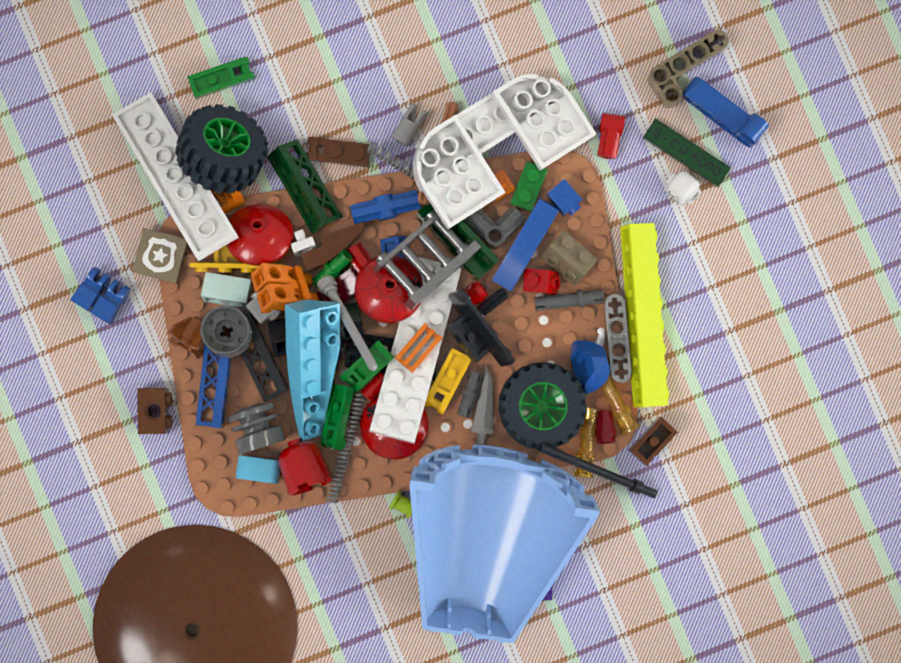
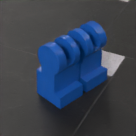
[70,266,131,325]

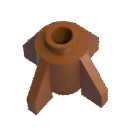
[168,316,205,359]

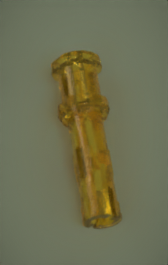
[601,374,641,436]
[573,408,598,478]

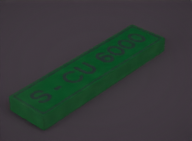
[643,118,731,188]

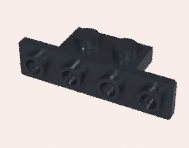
[446,289,515,367]

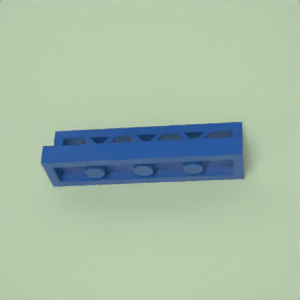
[196,336,231,428]

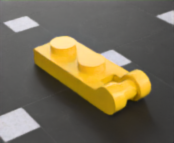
[425,348,471,415]

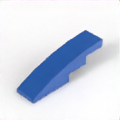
[492,198,560,291]

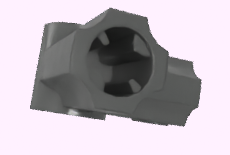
[463,206,526,249]

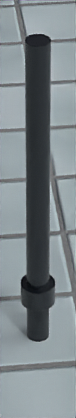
[538,443,658,498]

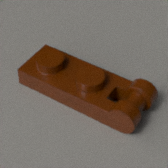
[306,137,371,168]

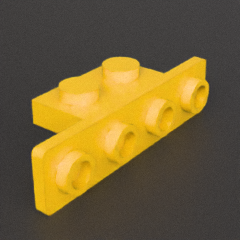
[189,245,283,273]

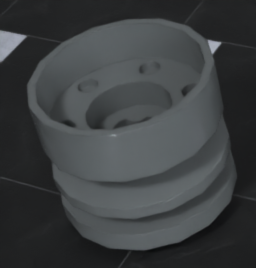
[200,305,253,358]
[227,403,286,455]

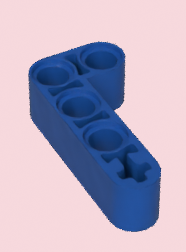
[682,76,769,148]

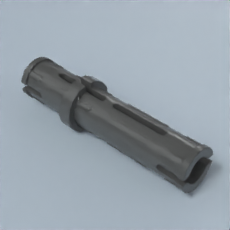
[534,289,604,311]

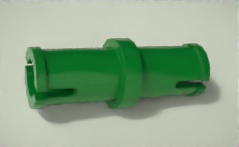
[312,250,353,289]

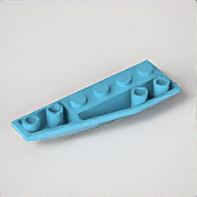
[285,300,340,441]

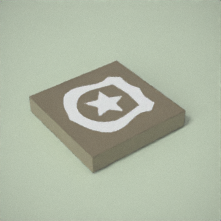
[132,228,188,284]

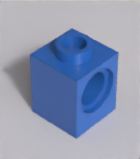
[546,179,582,217]

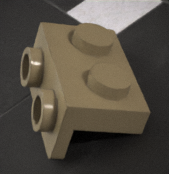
[541,230,598,286]

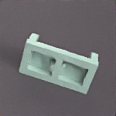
[201,272,252,309]

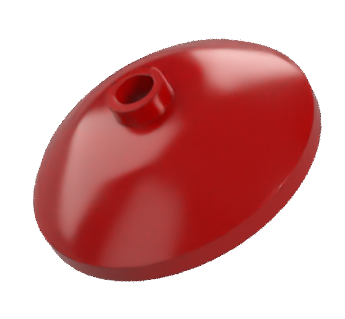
[226,204,293,266]

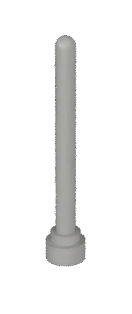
[317,276,378,371]

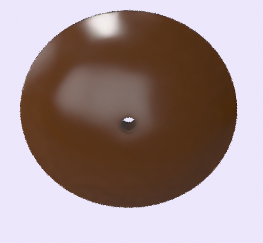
[93,525,298,663]

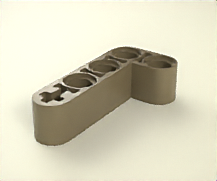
[648,30,729,108]

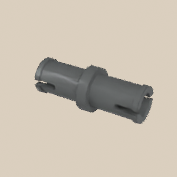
[457,371,484,419]

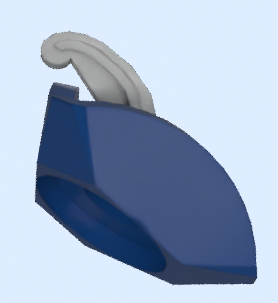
[570,327,610,395]

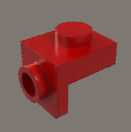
[523,269,560,295]

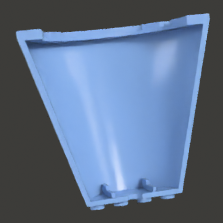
[409,444,600,643]

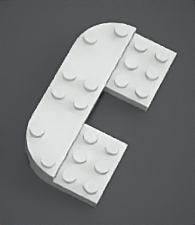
[413,74,597,230]

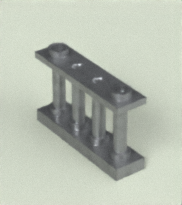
[374,210,481,310]

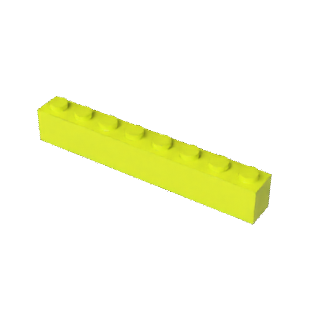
[620,223,669,408]

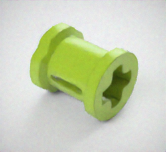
[389,490,412,519]

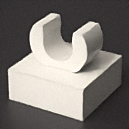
[291,229,317,257]

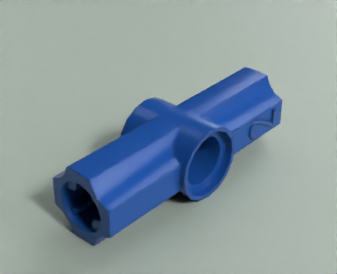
[350,190,421,225]

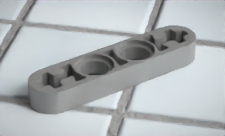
[604,294,632,383]

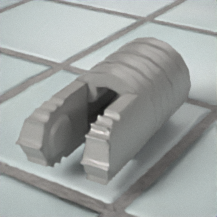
[391,103,429,147]

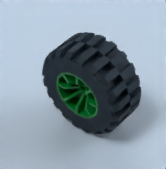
[175,104,268,194]
[498,362,587,450]

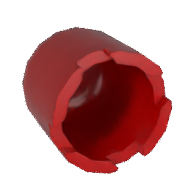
[278,438,332,496]

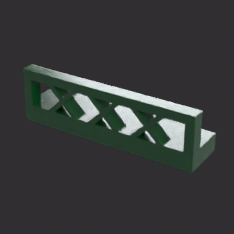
[267,139,343,234]
[416,204,499,281]

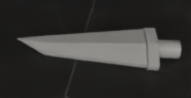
[471,366,494,445]

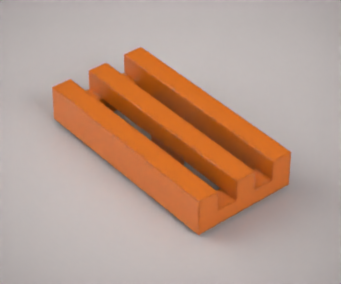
[395,323,443,374]

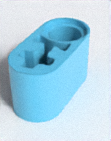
[235,455,280,484]

